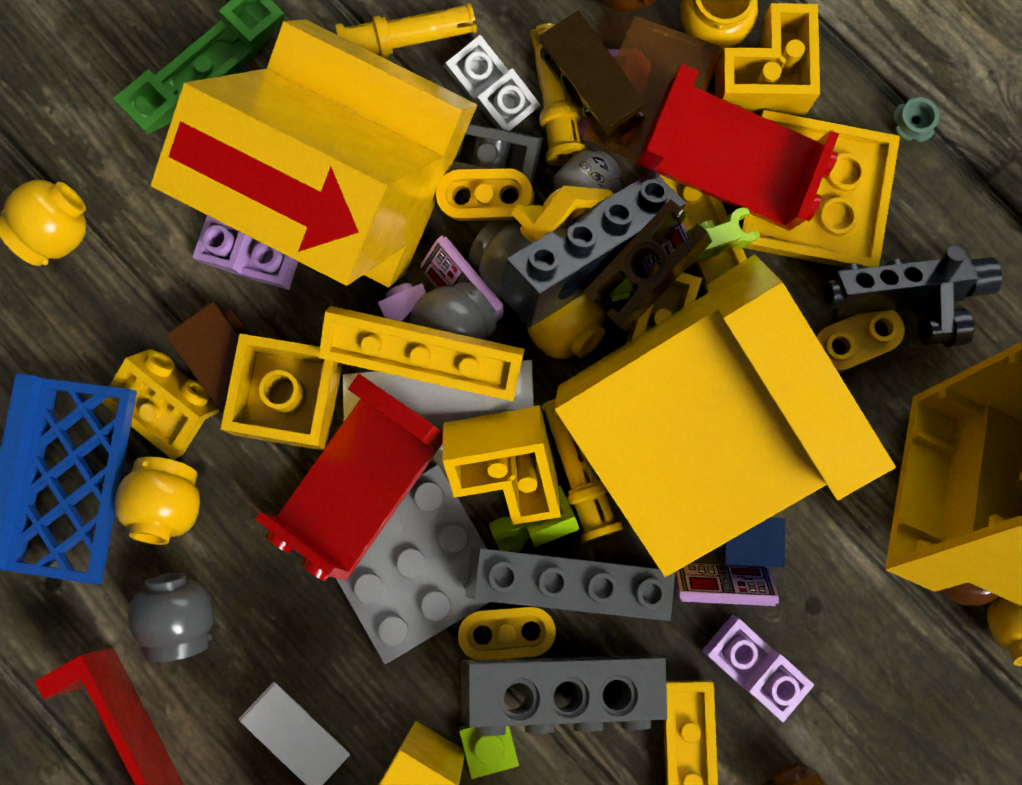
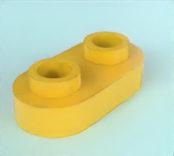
[436,169,534,221]
[816,310,905,373]
[458,606,556,660]

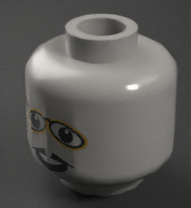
[553,150,621,194]

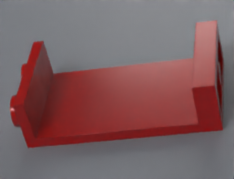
[636,64,839,231]
[255,373,443,581]
[34,648,184,785]

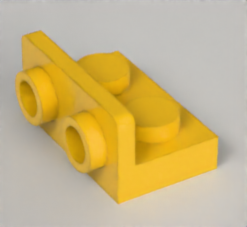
[511,186,614,243]
[101,349,220,460]

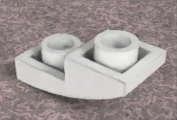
[443,35,541,131]
[239,682,350,785]

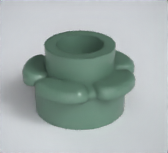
[893,97,939,142]

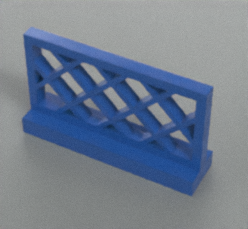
[0,373,137,584]

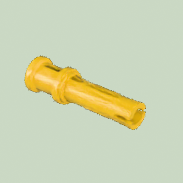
[335,3,477,58]
[530,23,587,166]
[542,399,623,543]

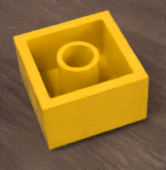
[220,333,343,451]

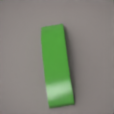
[113,0,285,134]

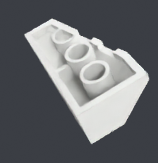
[343,360,533,451]

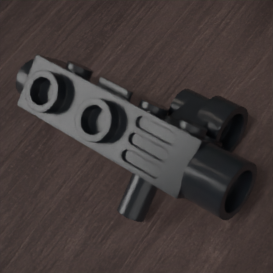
[821,245,1002,347]

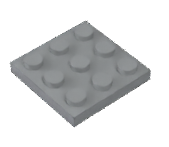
[336,465,489,664]

